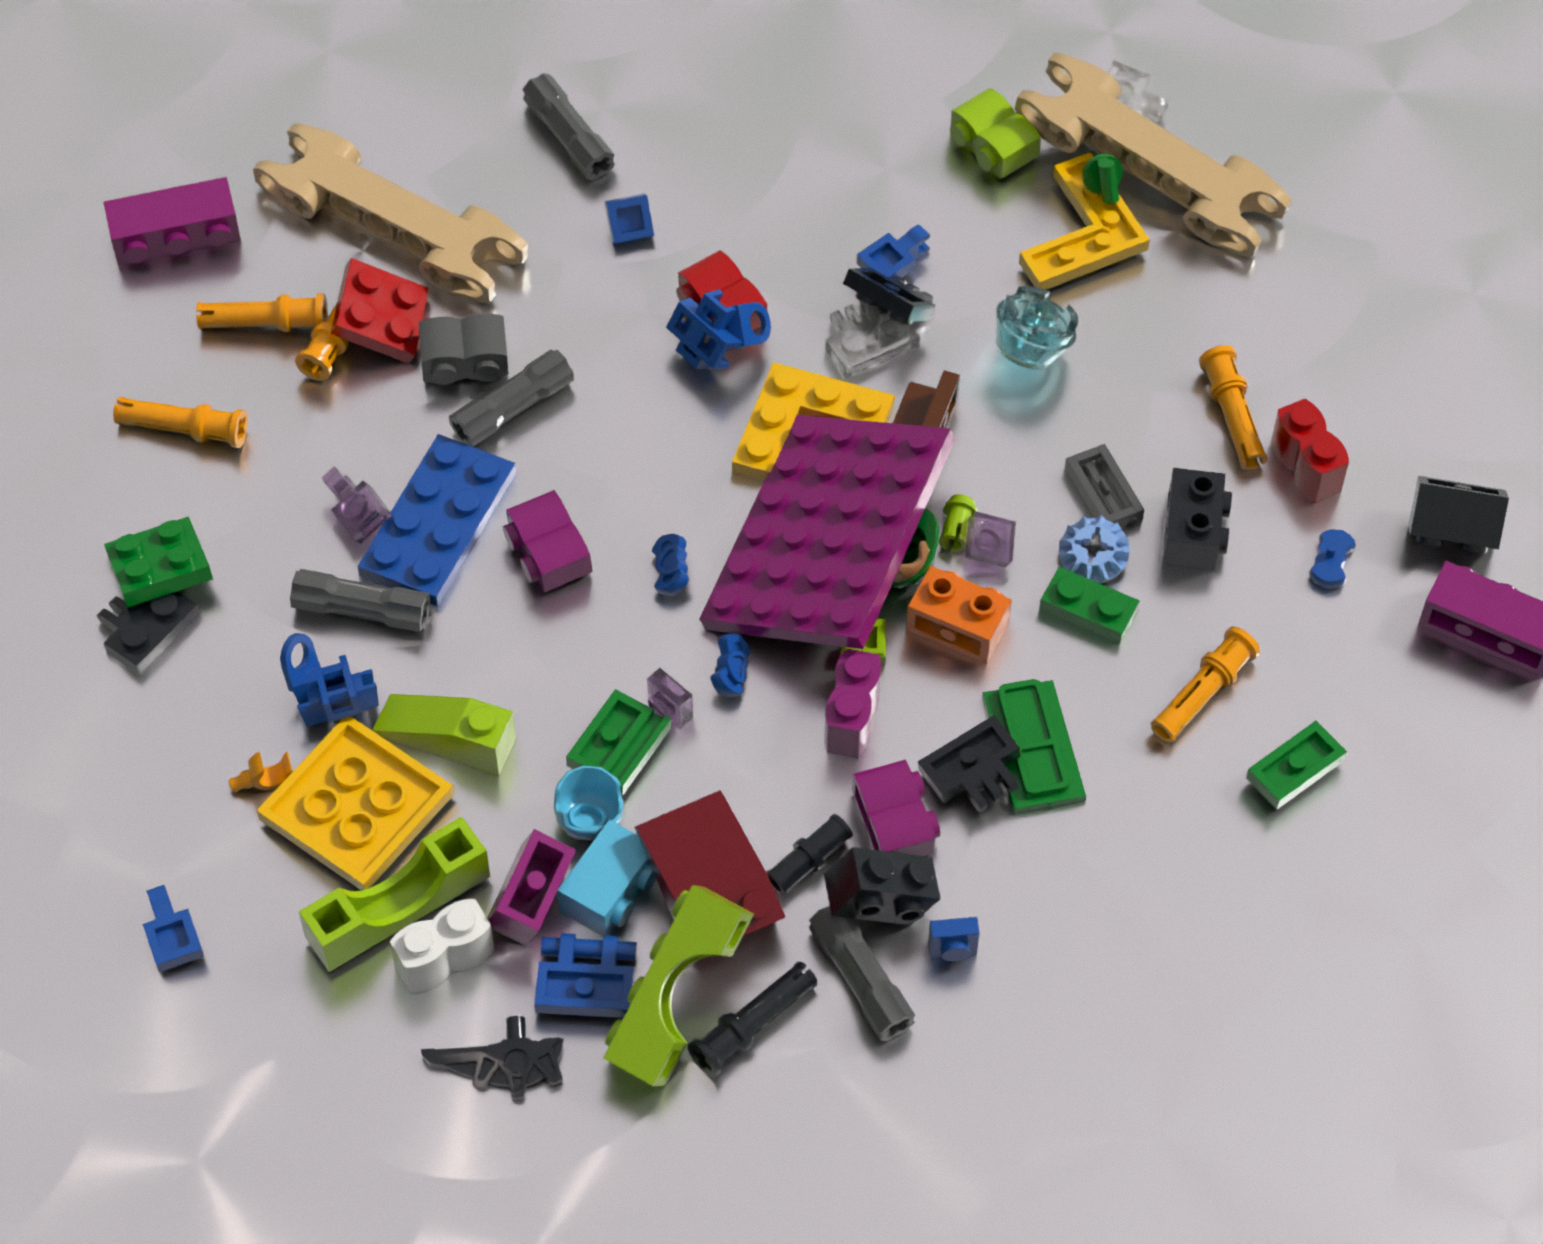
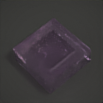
[965,511,1016,568]
[647,668,693,729]

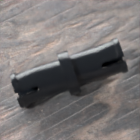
[766,814,853,896]

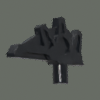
[421,1016,564,1101]

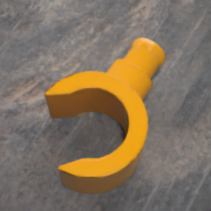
[229,752,293,793]

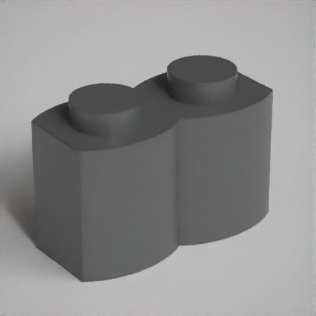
[418,314,508,385]

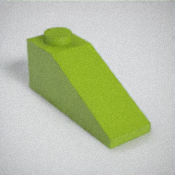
[372,694,516,776]

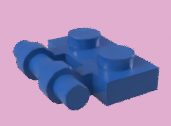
[534,933,637,1018]

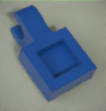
[857,224,930,278]
[142,885,204,972]

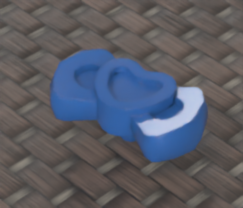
[1309,529,1356,589]
[652,533,689,596]
[710,633,750,698]

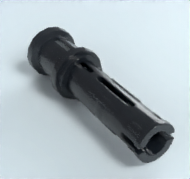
[687,961,818,1077]

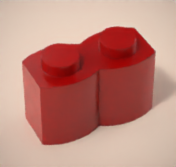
[676,250,767,330]
[1271,399,1349,503]

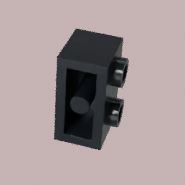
[1162,468,1232,570]
[1408,476,1509,554]
[824,847,941,925]

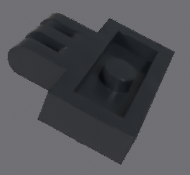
[843,268,936,325]
[97,591,200,675]
[917,715,1021,812]

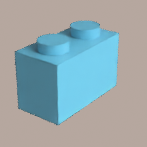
[557,819,656,937]

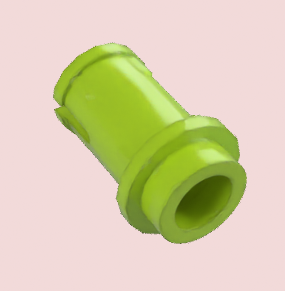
[939,494,978,553]

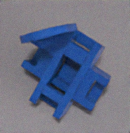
[666,289,771,369]
[280,633,379,727]

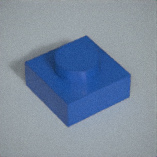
[604,193,654,244]
[928,917,980,961]

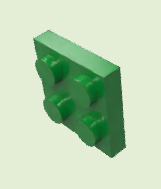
[104,516,213,608]

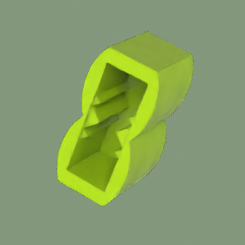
[950,88,1041,178]

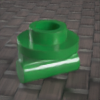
[1082,154,1123,204]

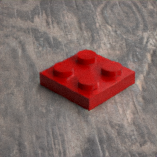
[330,258,429,363]

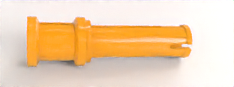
[196,293,328,332]
[295,303,348,381]
[1199,345,1268,470]
[113,397,248,448]
[1150,626,1260,743]

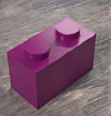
[487,829,576,946]

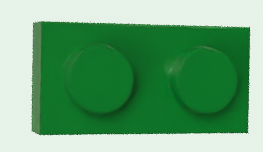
[1039,567,1140,643]
[1246,721,1347,809]

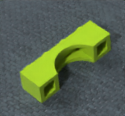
[298,816,491,972]
[603,885,754,1086]

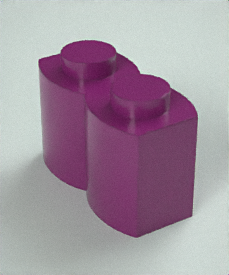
[503,490,593,592]
[824,648,881,759]
[852,760,940,856]

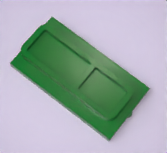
[982,679,1086,814]

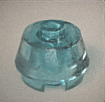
[995,286,1079,370]

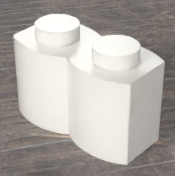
[390,899,494,993]

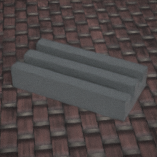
[1065,444,1145,528]

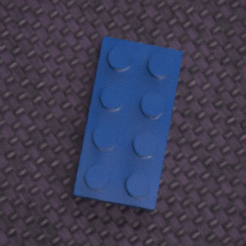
[357,434,517,606]

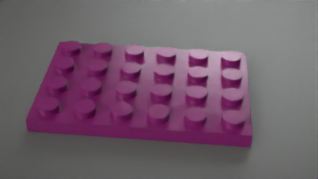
[699,415,955,649]

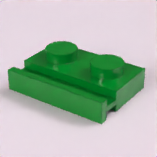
[566,689,672,796]

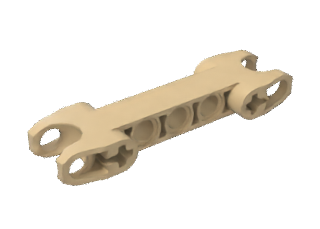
[1015,53,1292,258]
[253,124,529,303]

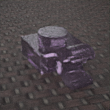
[322,466,392,544]

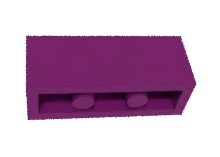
[103,177,241,266]
[1418,561,1543,677]

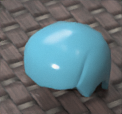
[554,765,624,841]

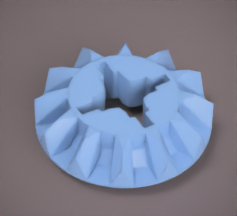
[1059,515,1130,583]

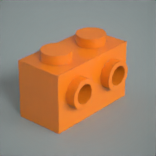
[906,566,1012,664]

